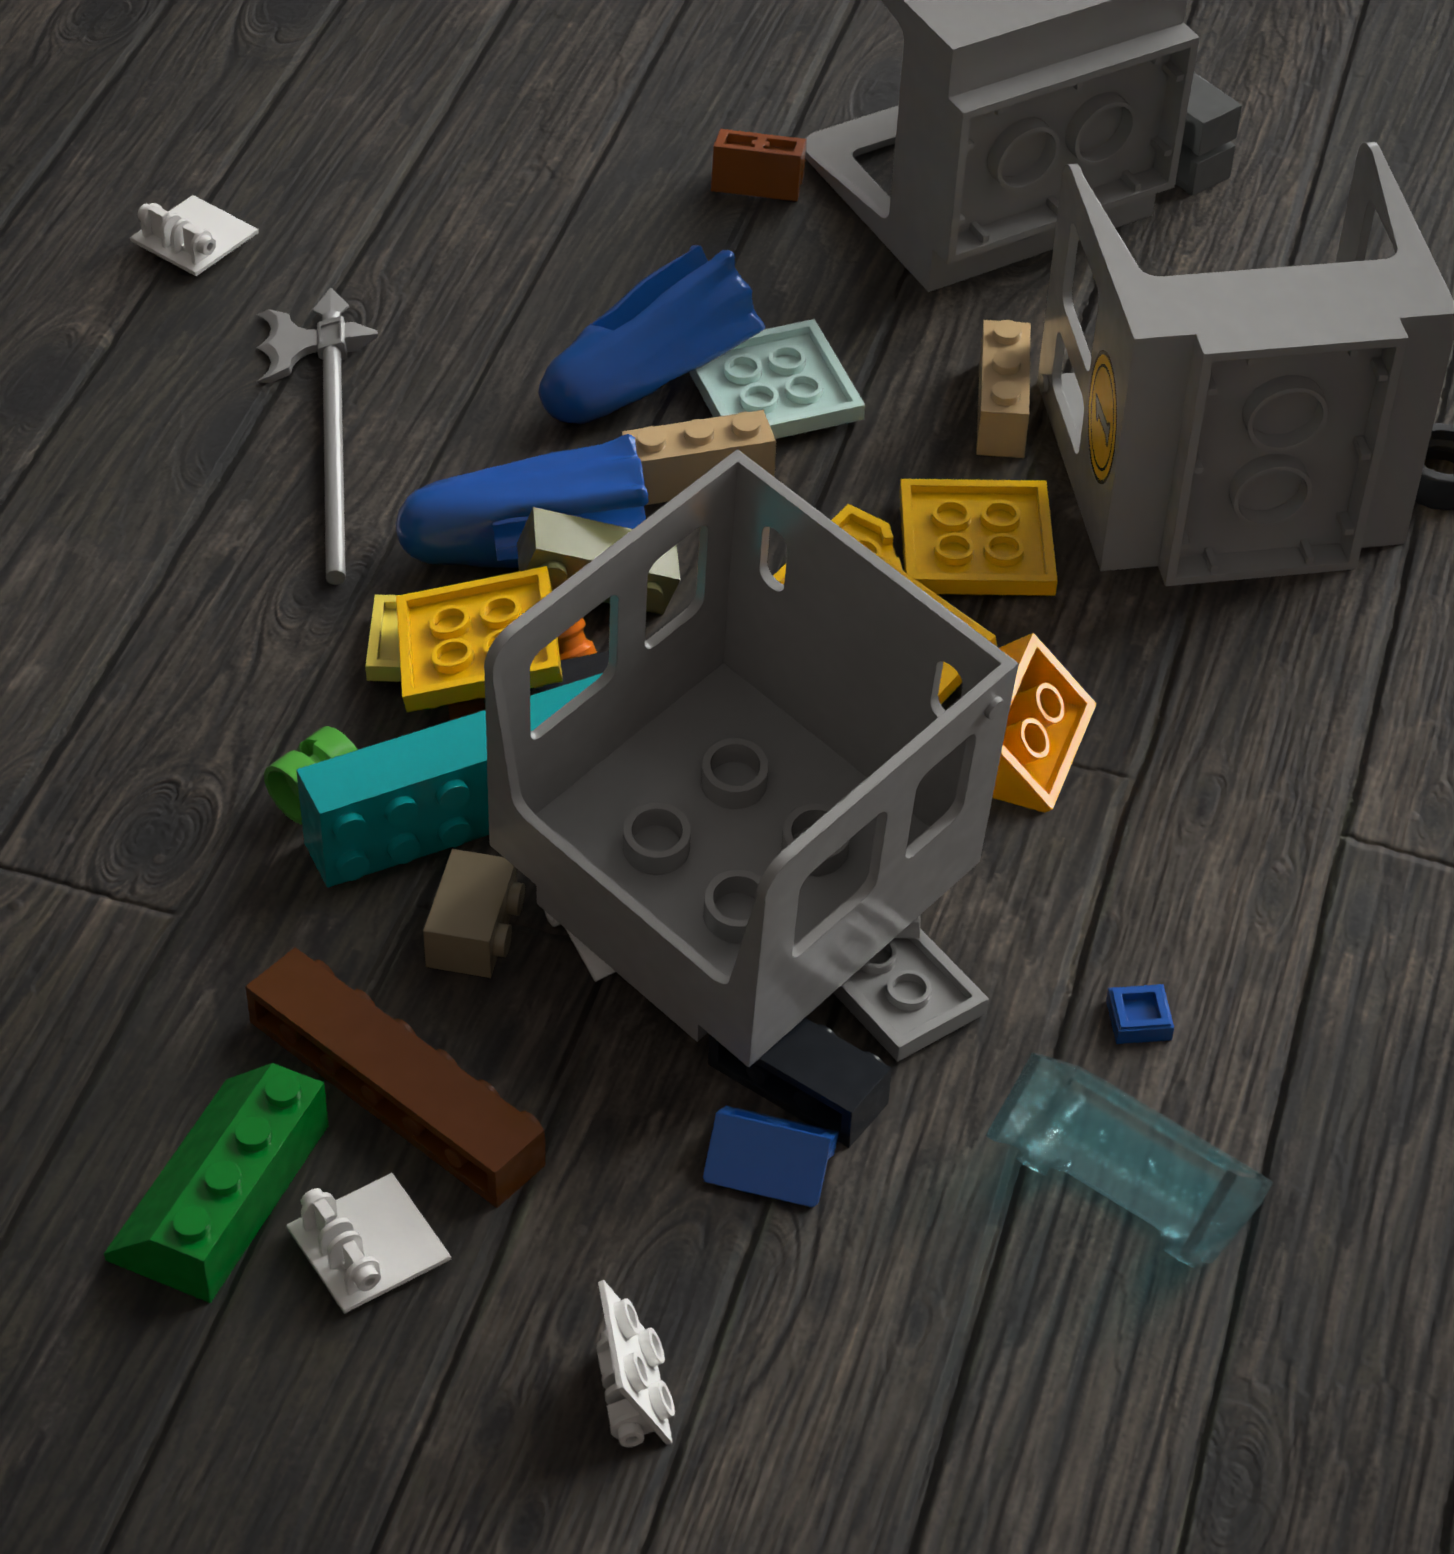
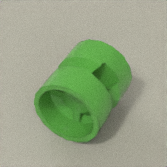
[264,726,357,824]

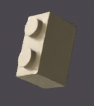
[423,849,525,978]

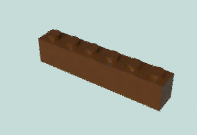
[245,947,546,1208]

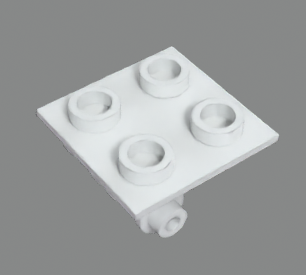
[130,195,259,276]
[286,1173,451,1314]
[596,1280,675,1447]

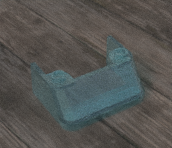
[985,1052,1273,1268]

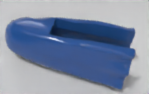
[538,245,766,424]
[396,434,649,568]

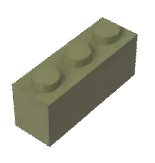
[517,507,681,615]

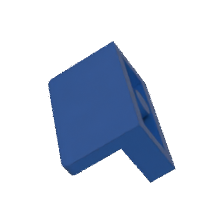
[703,1106,839,1207]

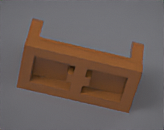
[711,129,807,201]

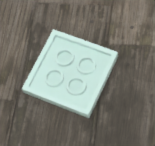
[689,319,865,439]

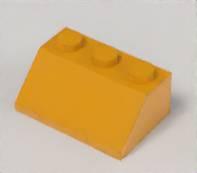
[992,633,1096,813]

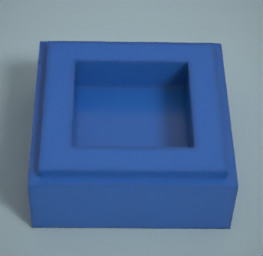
[1106,984,1174,1044]

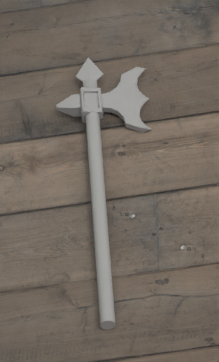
[256,287,378,585]

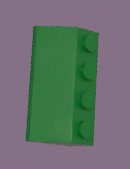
[104,1063,329,1303]

